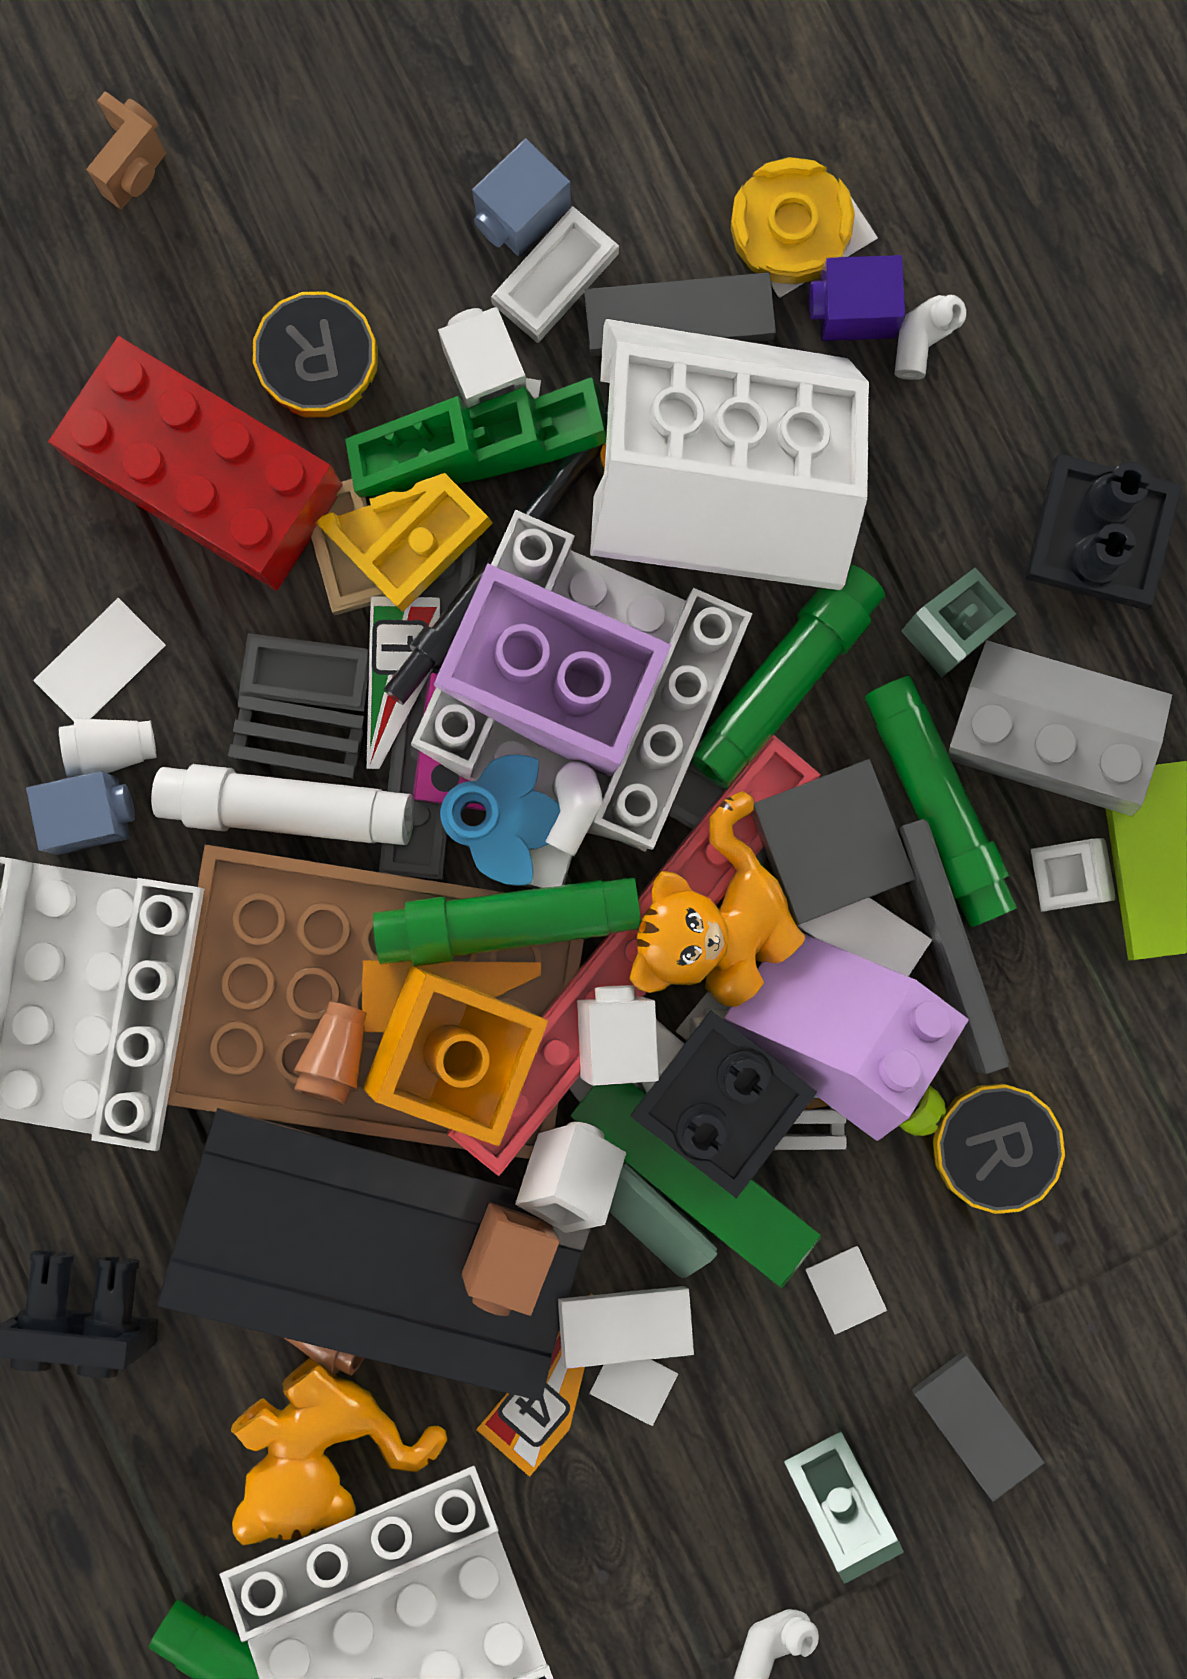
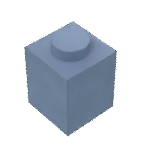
[472,138,571,257]
[26,771,135,855]

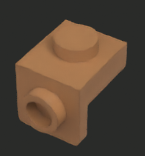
[86,91,167,210]

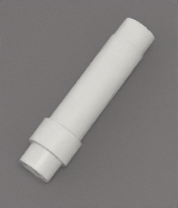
[151,764,414,845]

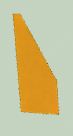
[362,960,541,1032]

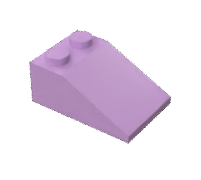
[434,563,671,778]
[723,933,969,1141]

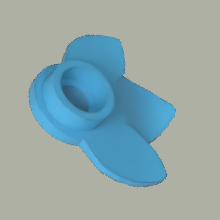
[440,755,560,886]

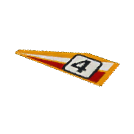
[476,1293,593,1477]

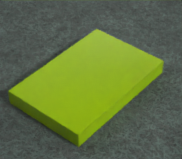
[1105,761,1187,960]

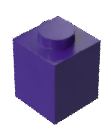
[809,255,905,341]

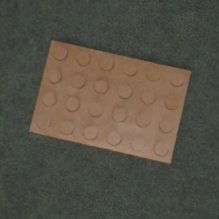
[167,845,584,1159]

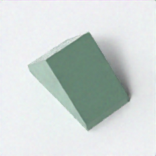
[901,568,1016,677]

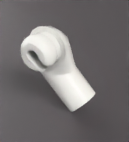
[894,295,966,380]
[546,761,603,856]
[734,1609,819,1679]

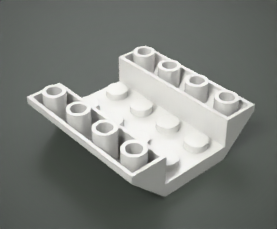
[590,319,869,590]
[411,510,752,850]
[0,857,205,1151]
[220,1466,553,1679]

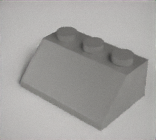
[949,640,1172,817]

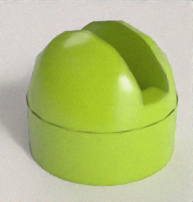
[899,1085,946,1136]

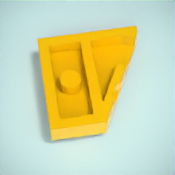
[315,473,493,612]

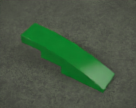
[345,377,607,497]
[570,1083,822,1288]

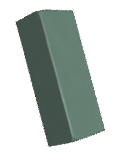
[609,1161,717,1278]

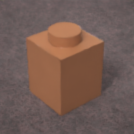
[461,1202,560,1316]

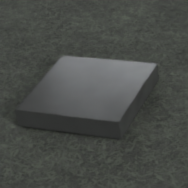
[751,759,916,925]

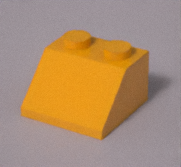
[362,965,548,1146]

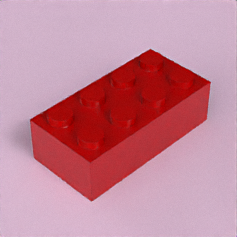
[48,336,343,591]

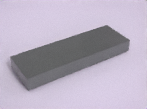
[584,272,776,357]

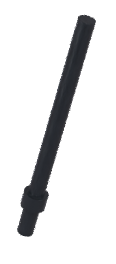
[383,402,609,705]

